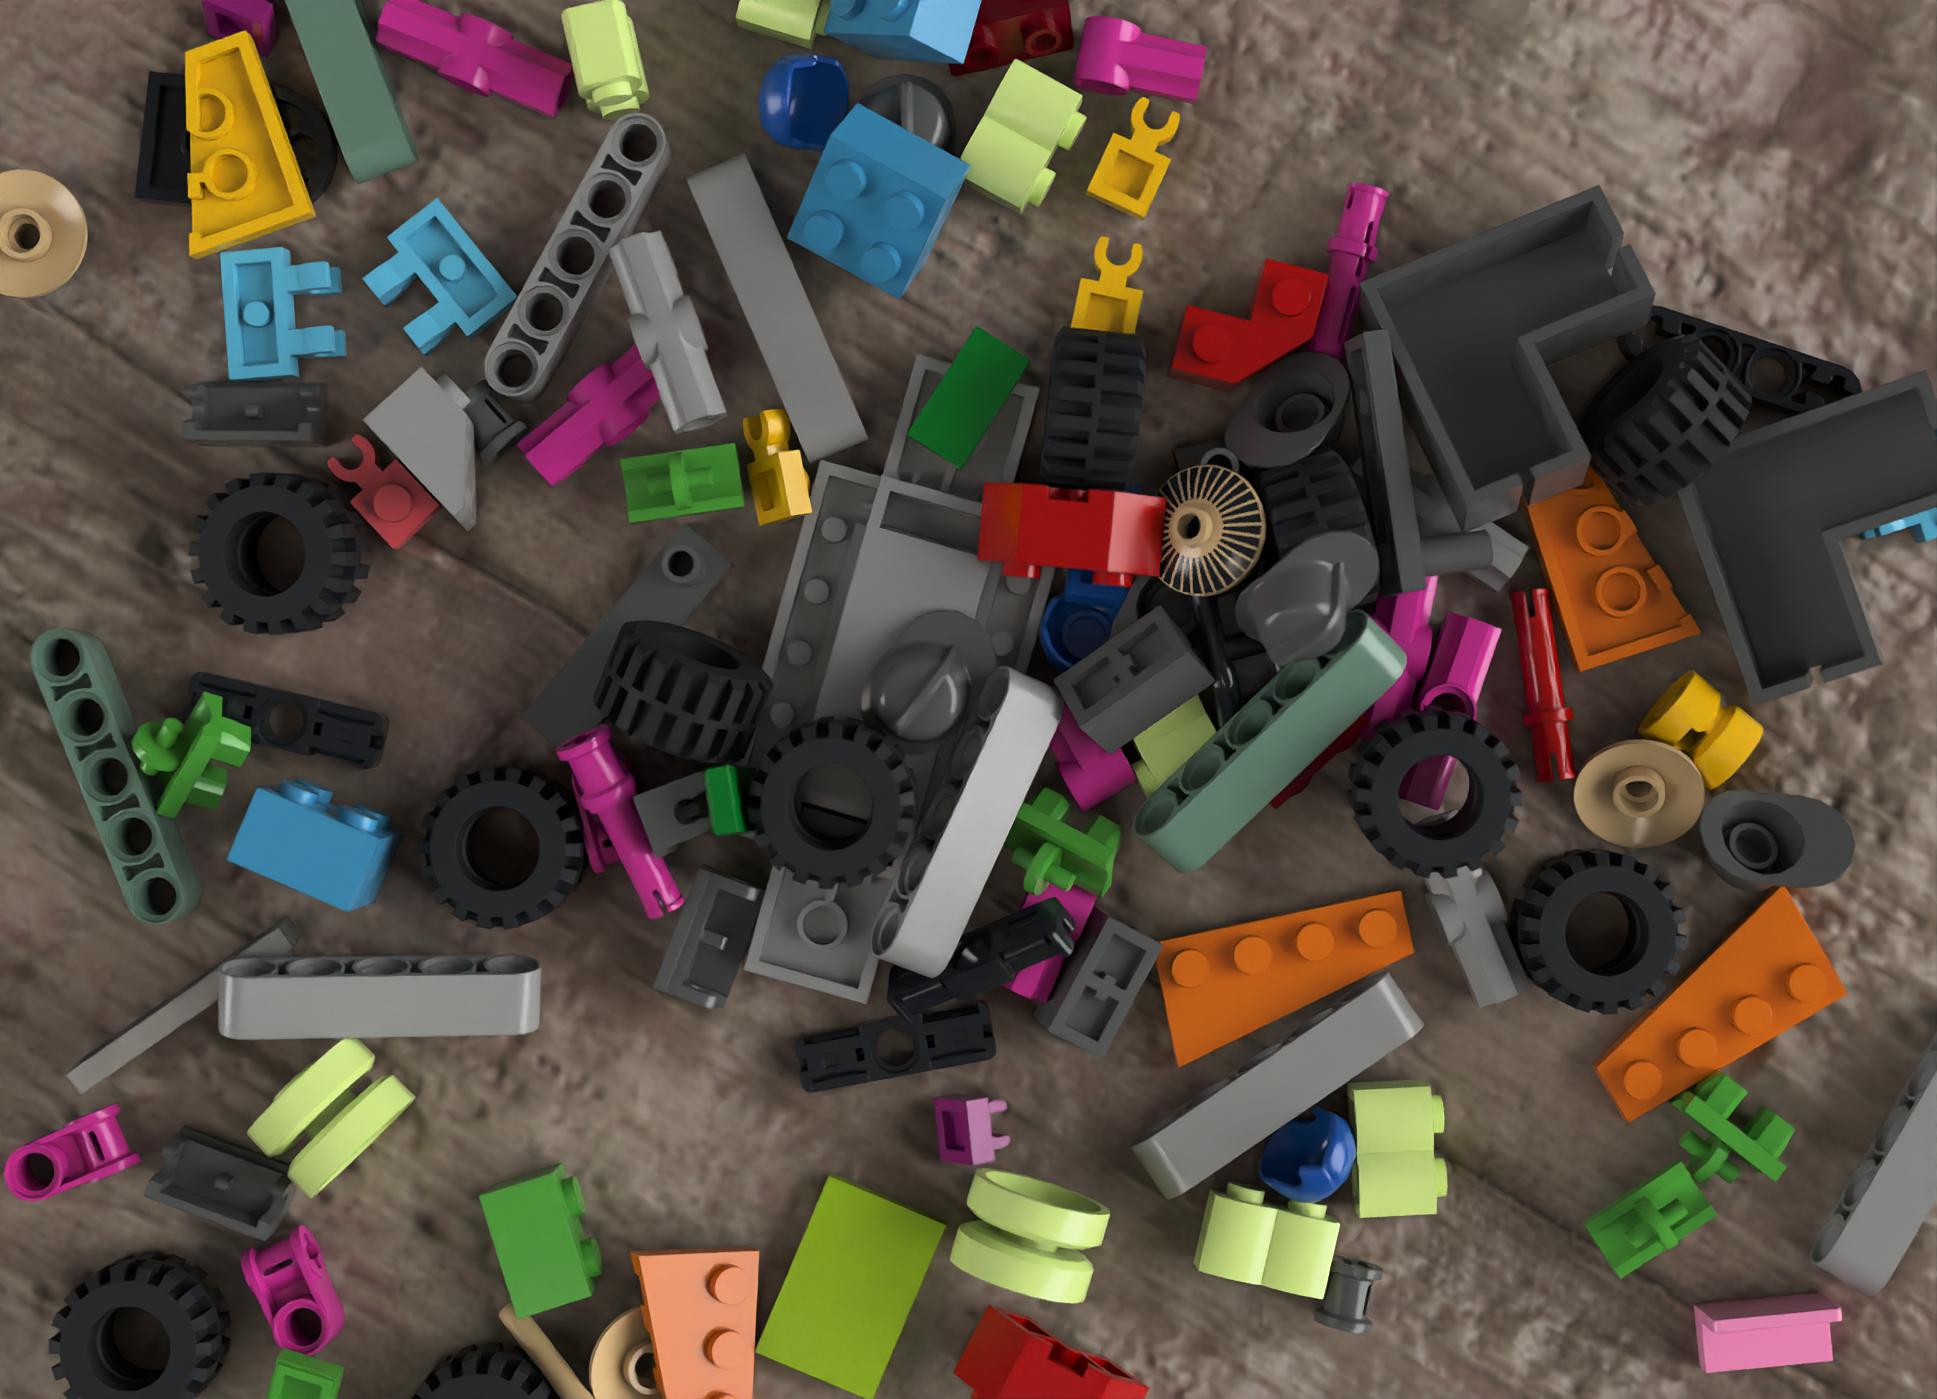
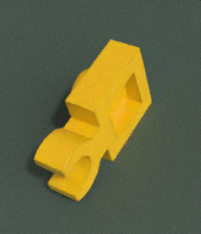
[1086,97,1180,221]
[1070,236,1143,334]
[743,408,813,527]

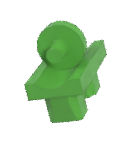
[620,443,745,524]
[131,691,251,819]
[1003,787,1122,899]
[1668,1070,1795,1184]
[1581,1159,1717,1279]

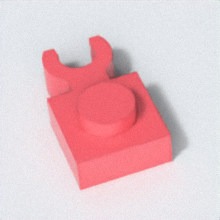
[327,434,444,550]

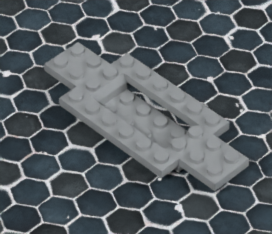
[734,354,1056,1004]

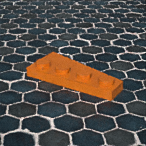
[1519,466,1702,672]

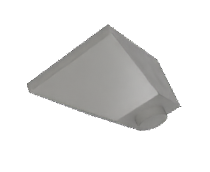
[363,367,477,532]

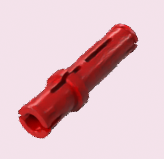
[1508,588,1577,783]

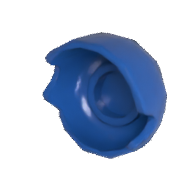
[757,52,849,151]
[1039,592,1120,674]
[1259,1106,1357,1204]

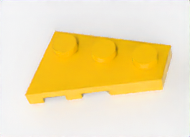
[185,30,317,260]

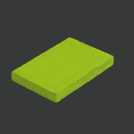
[755,1172,946,1399]

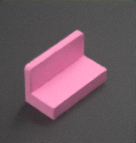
[1694,1292,1842,1373]

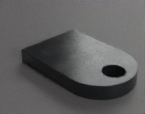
[135,71,338,208]

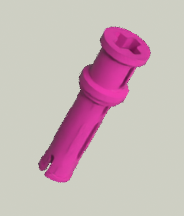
[555,724,685,919]

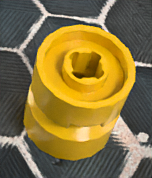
[1638,670,1764,790]

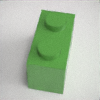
[479,1163,604,1319]

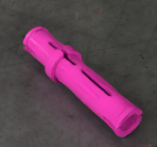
[1305,183,1389,365]

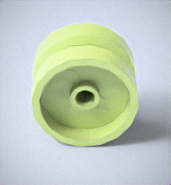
[246,1038,416,1199]
[950,1168,1110,1303]

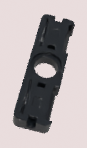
[182,672,390,769]
[887,897,1075,1023]
[795,1000,996,1093]

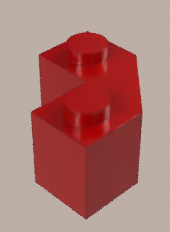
[1166,258,1329,392]
[977,482,1167,587]
[953,1304,1149,1399]

